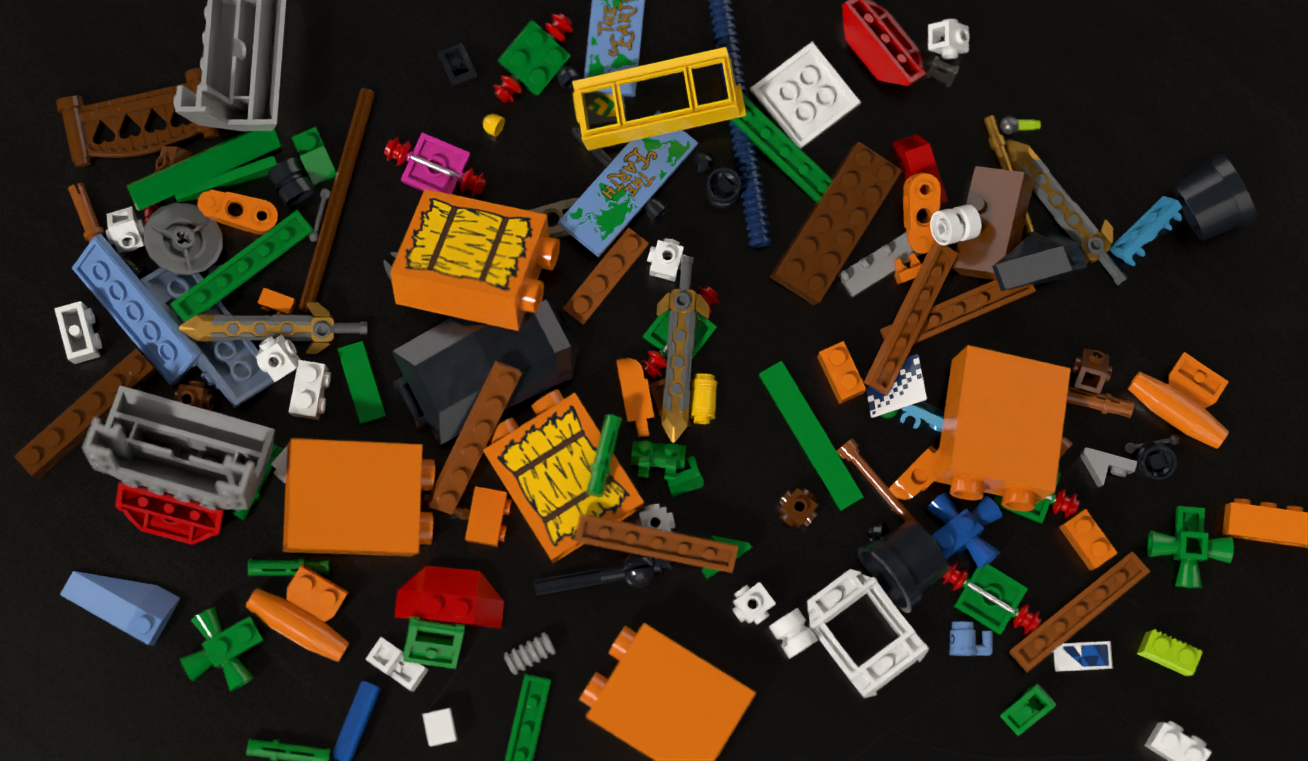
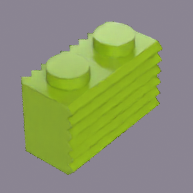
[1137,629,1202,676]

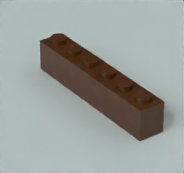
[14,349,159,479]

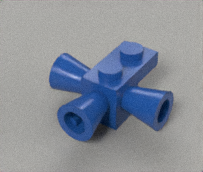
[927,492,1002,570]

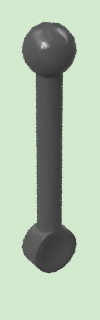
[309,189,331,242]
[1124,434,1179,454]

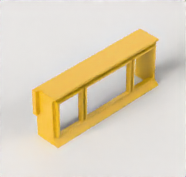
[572,47,746,151]

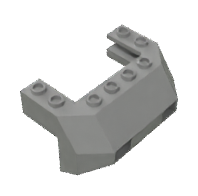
[174,0,286,131]
[83,386,275,510]

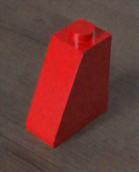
[892,134,948,211]

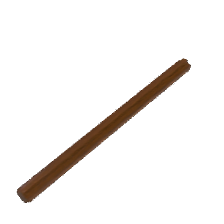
[298,88,374,314]

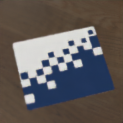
[863,354,927,418]

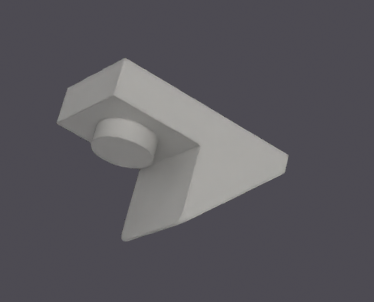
[1080,447,1137,487]

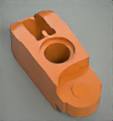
[903,173,941,254]
[197,189,278,234]
[616,358,654,438]
[888,445,939,500]

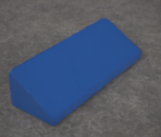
[332,681,381,761]

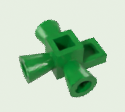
[1147,506,1234,588]
[180,607,264,691]

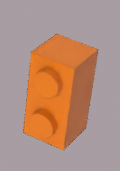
[258,288,297,315]

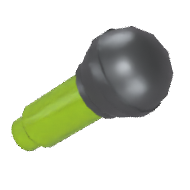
[1000,116,1040,135]

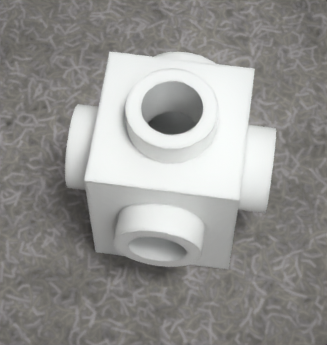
[928,19,969,59]
[106,207,145,253]
[647,238,687,282]
[256,334,300,382]
[635,504,675,531]
[732,582,776,624]

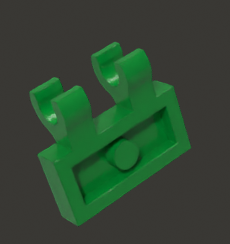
[631,441,686,480]

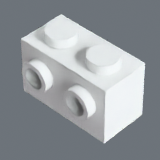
[55,301,102,364]
[289,360,331,421]
[1144,721,1211,761]

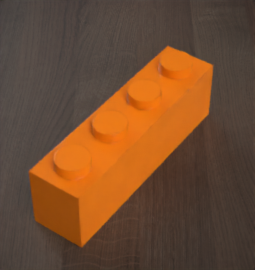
[1222,499,1308,548]

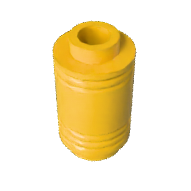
[689,374,717,424]

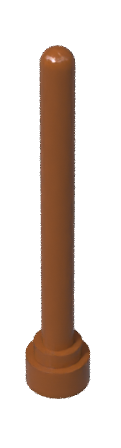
[836,438,930,535]

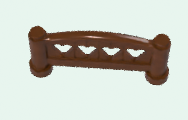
[56,67,221,167]

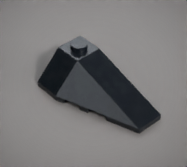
[992,228,1087,291]

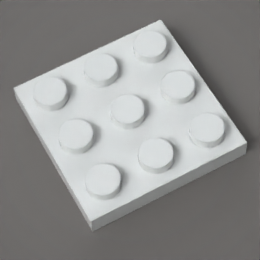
[750,42,861,149]

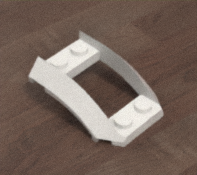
[807,569,929,698]

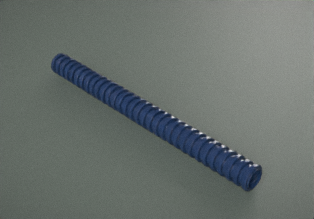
[708,0,773,247]

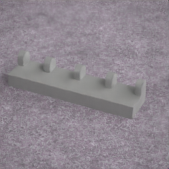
[838,232,922,298]

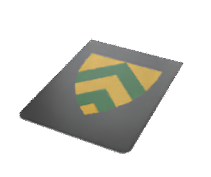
[584,93,627,125]

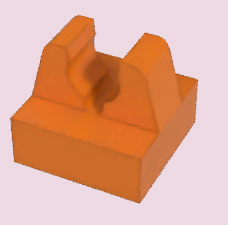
[894,253,922,284]

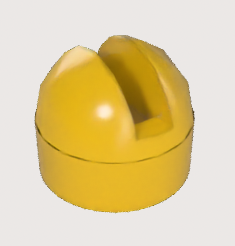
[483,114,505,137]

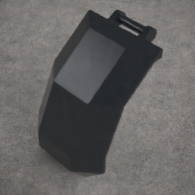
[391,296,579,446]

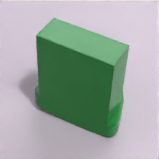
[667,455,704,498]

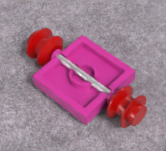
[384,133,487,197]

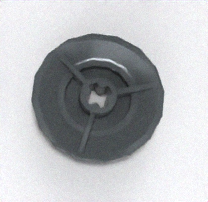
[144,203,222,275]

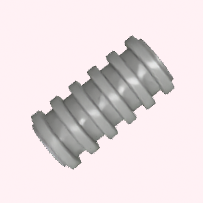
[504,632,555,675]

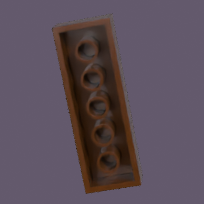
[770,141,902,305]

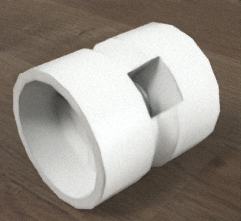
[930,205,981,245]
[769,608,818,658]

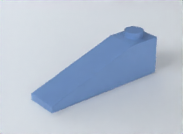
[60,571,181,646]

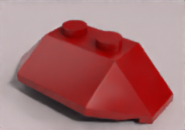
[842,0,926,86]
[115,481,224,545]
[395,566,504,628]

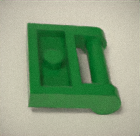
[402,616,464,669]

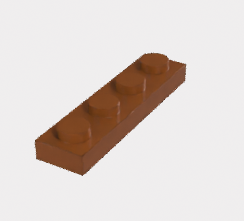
[563,227,649,326]

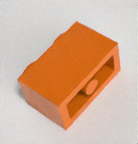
[817,341,866,404]
[465,486,512,547]
[1059,509,1117,570]

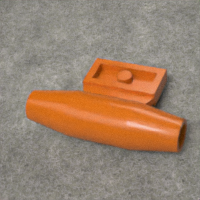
[1128,352,1229,449]
[246,565,350,662]

